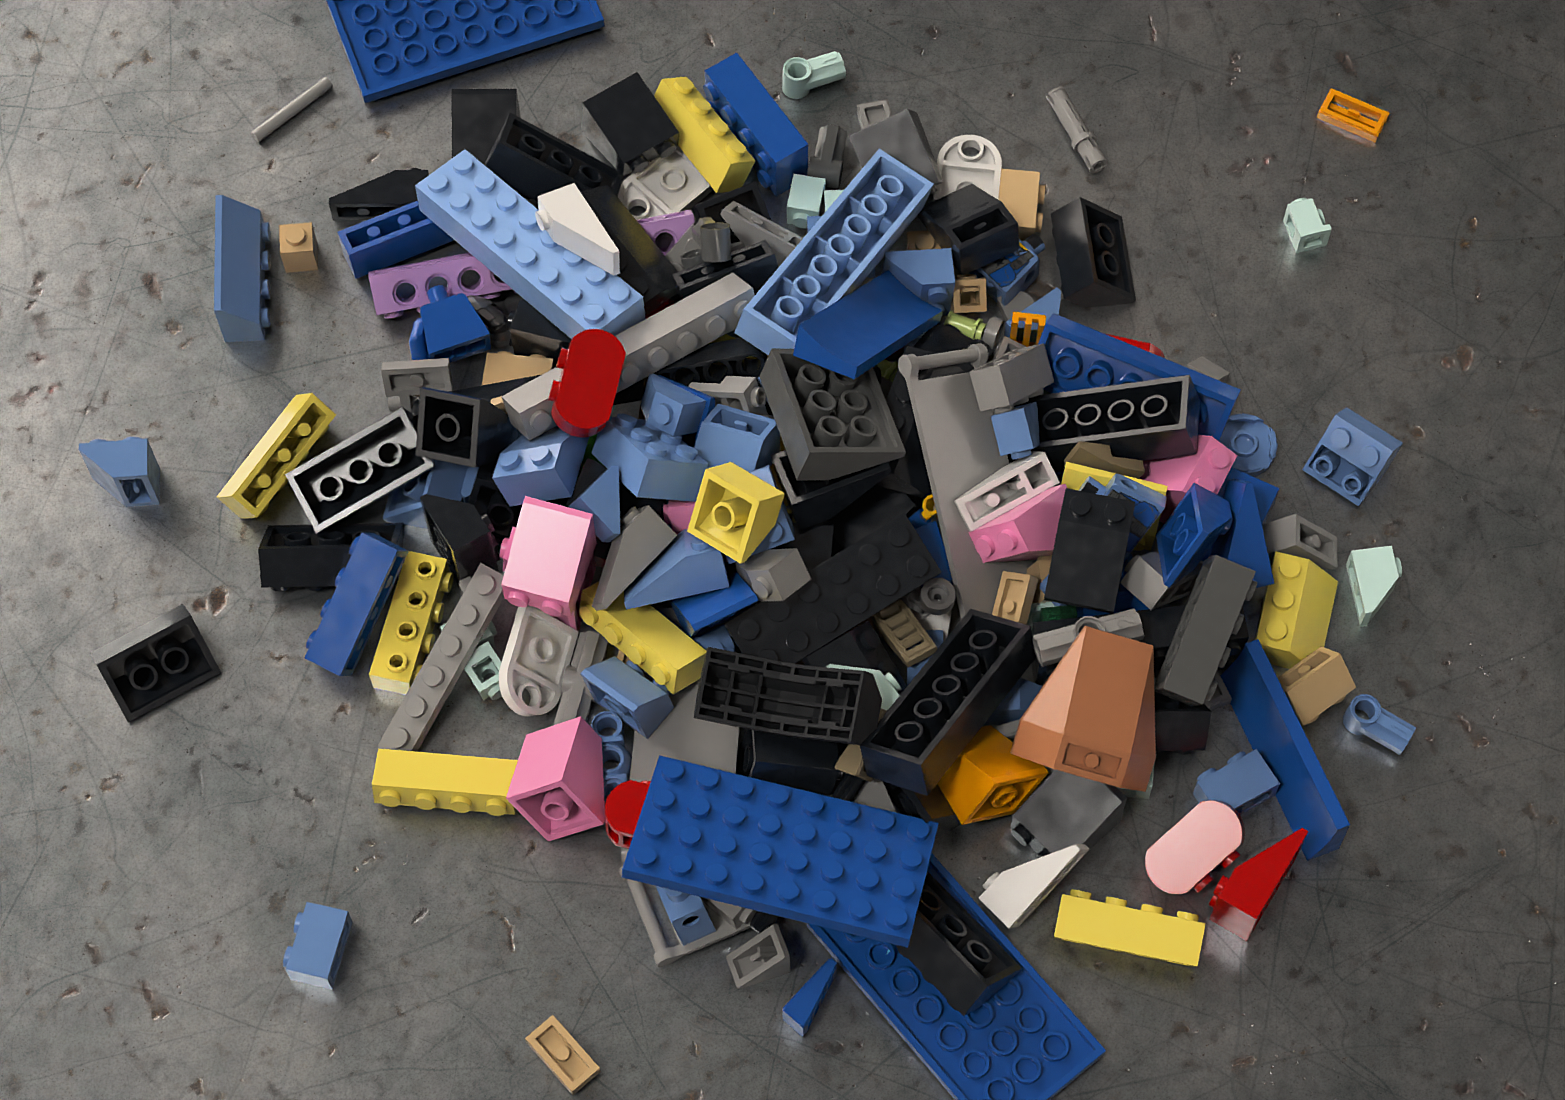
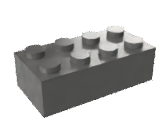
[1154,555,1257,706]

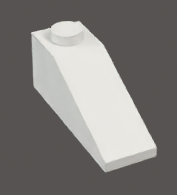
[535,183,620,276]
[954,451,1060,532]
[979,844,1089,928]

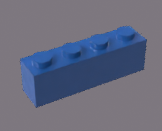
[337,201,454,279]
[304,532,409,676]

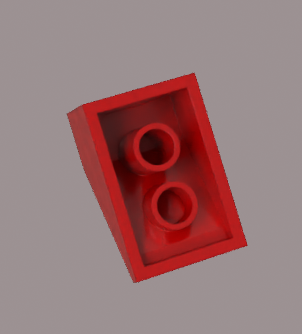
[1209,828,1309,941]

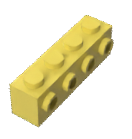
[654,77,756,193]
[217,393,336,519]
[369,551,454,695]
[579,581,707,695]
[372,748,518,816]
[1054,889,1206,968]

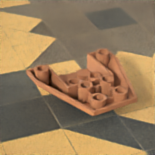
[1010,626,1156,792]

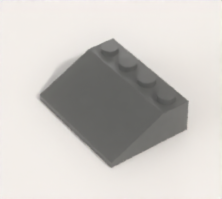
[759,348,906,480]

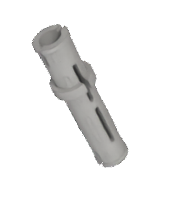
[1046,86,1108,173]

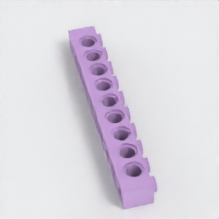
[368,210,695,318]

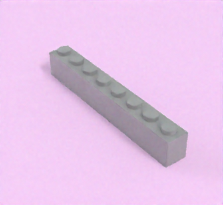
[501,273,755,441]

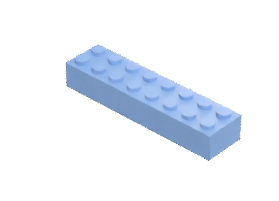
[415,149,645,339]
[734,149,934,355]

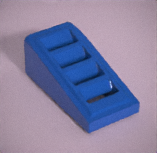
[782,958,837,1037]

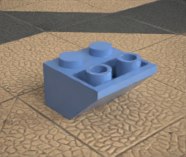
[694,404,781,472]
[1302,407,1403,506]
[79,437,160,507]

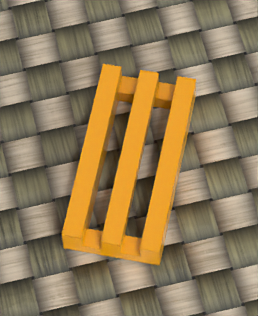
[1317,88,1390,143]
[1010,312,1046,347]

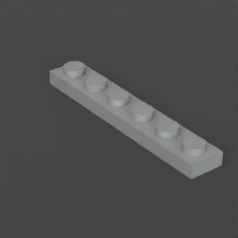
[377,563,504,752]

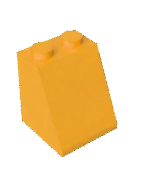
[937,725,1049,825]

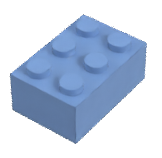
[592,414,708,502]

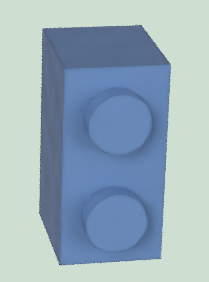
[1193,749,1280,815]
[283,902,353,989]

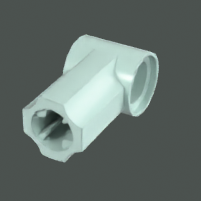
[782,51,846,99]

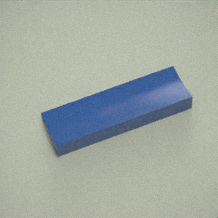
[793,270,943,379]
[1038,313,1241,441]
[1220,639,1350,861]

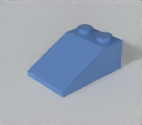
[492,426,589,506]
[624,529,729,610]

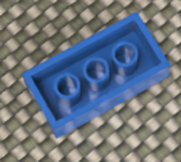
[703,53,808,197]

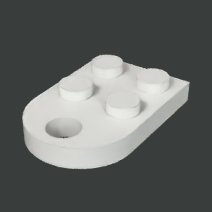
[933,135,1002,201]
[618,146,713,220]
[499,605,579,717]

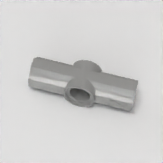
[1033,608,1144,667]
[553,631,609,726]

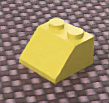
[687,462,785,564]

